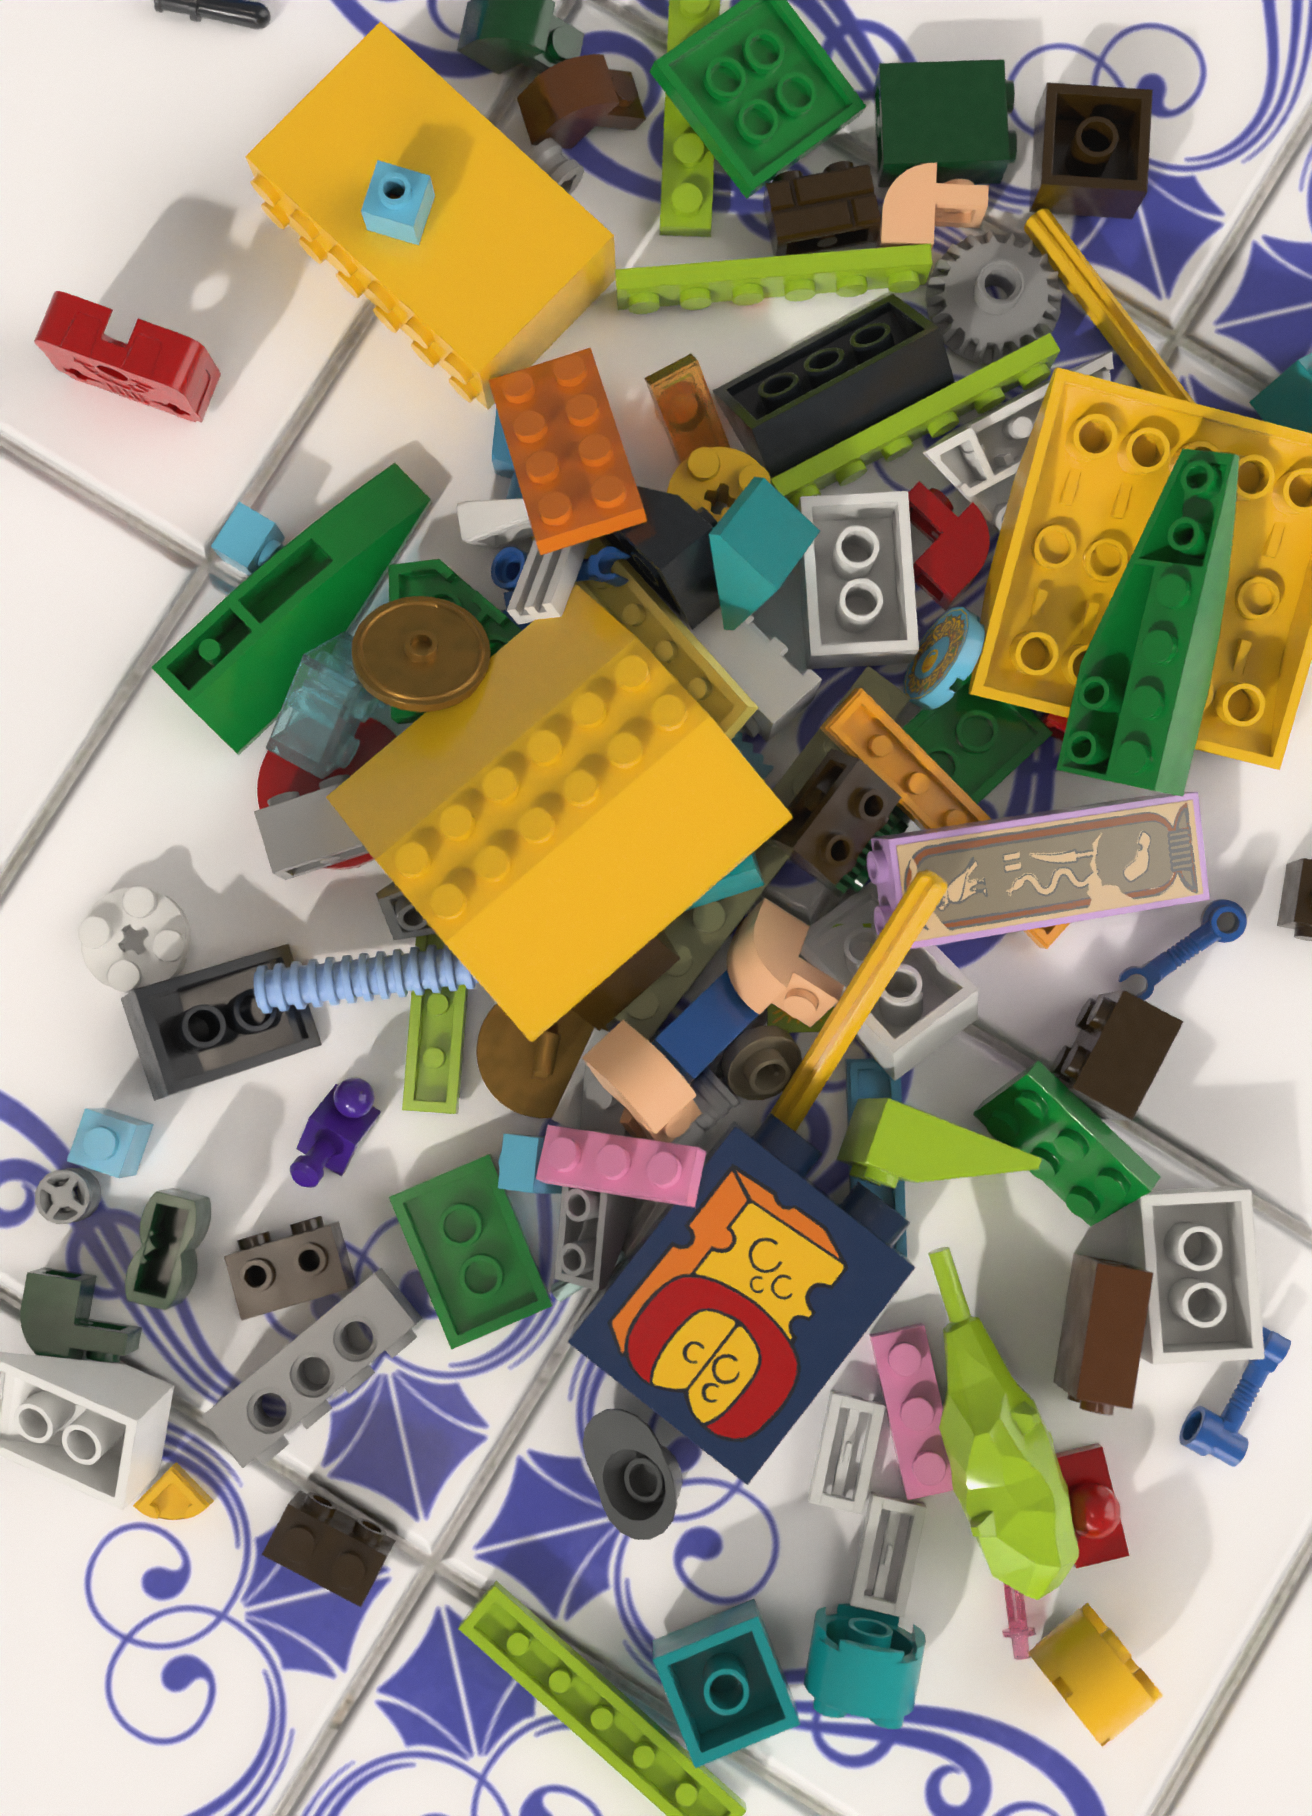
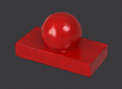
[1056,1443,1130,1569]

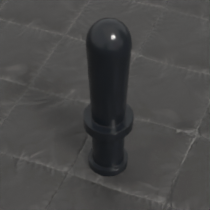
[154,0,271,30]

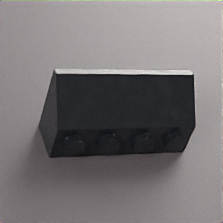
[713,294,955,479]

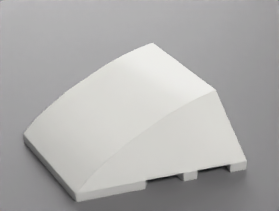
[922,352,1114,533]

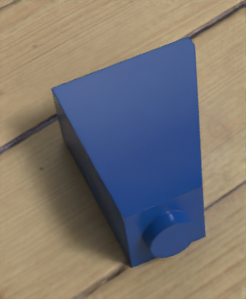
[651,970,759,1084]

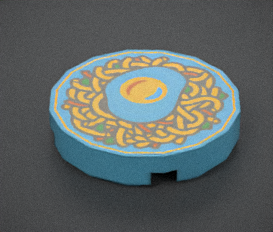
[903,606,985,710]

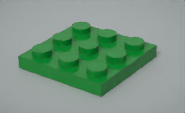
[650,0,867,199]

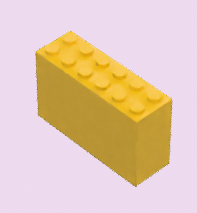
[245,21,616,410]

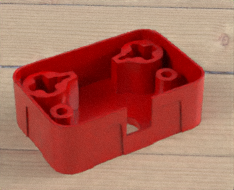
[34,291,221,423]

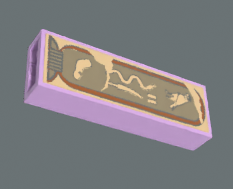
[867,792,1210,949]

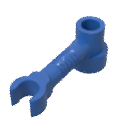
[491,546,631,592]
[1118,899,1247,1000]
[1179,1327,1291,1467]

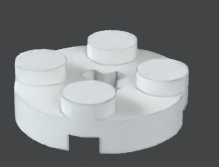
[78,886,191,993]

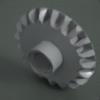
[926,229,1063,365]

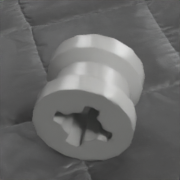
[528,138,584,195]
[35,1168,101,1224]

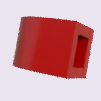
[908,481,990,611]

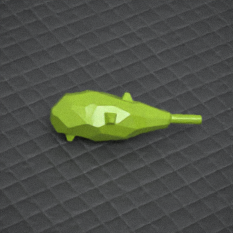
[928,1247,1079,1600]

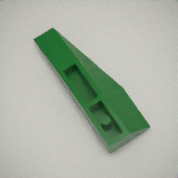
[1056,449,1239,797]
[151,463,432,755]

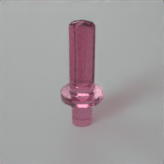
[1002,1583,1036,1660]

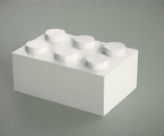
[797,491,919,669]
[1126,1186,1265,1365]

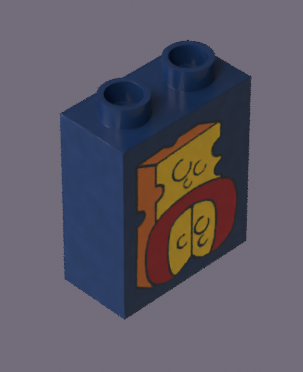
[568,1113,916,1485]

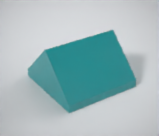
[709,477,820,631]

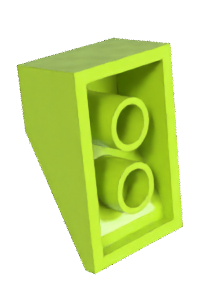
[836,1098,1042,1188]

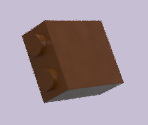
[1053,1253,1154,1415]

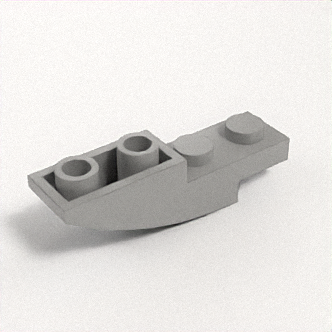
[554,1062,637,1291]

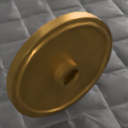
[352,596,490,712]
[476,1003,608,1118]

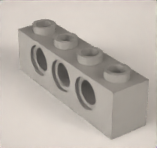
[201,1268,422,1469]

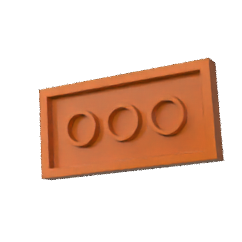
[488,347,647,555]

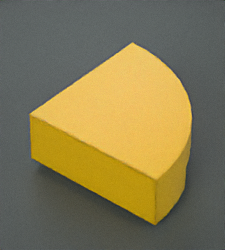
[133,1462,214,1520]

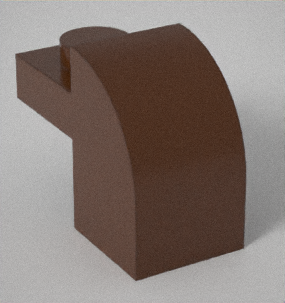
[516,54,646,149]

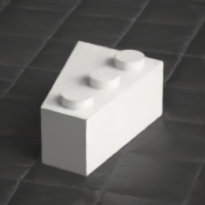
[670,607,822,742]

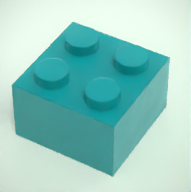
[653,1599,801,1768]

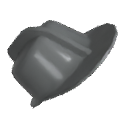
[582,1409,683,1540]

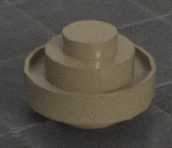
[721,1026,802,1101]

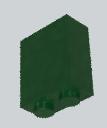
[873,59,1017,188]

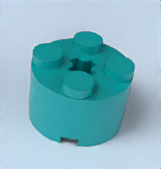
[804,1603,926,1729]

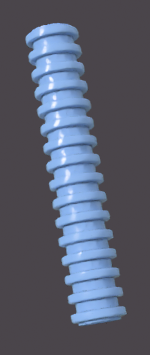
[254,944,479,1014]

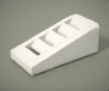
[457,498,534,550]

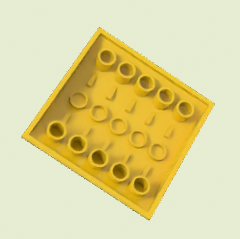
[969,367,1312,770]
[326,584,792,1042]

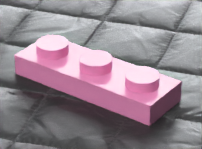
[536,1125,706,1208]
[869,1323,953,1500]

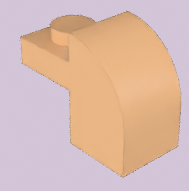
[876,163,989,251]
[726,898,844,1027]
[582,1020,702,1143]

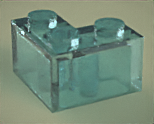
[265,631,388,779]

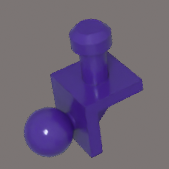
[289,1077,381,1188]

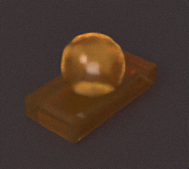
[644,353,731,465]

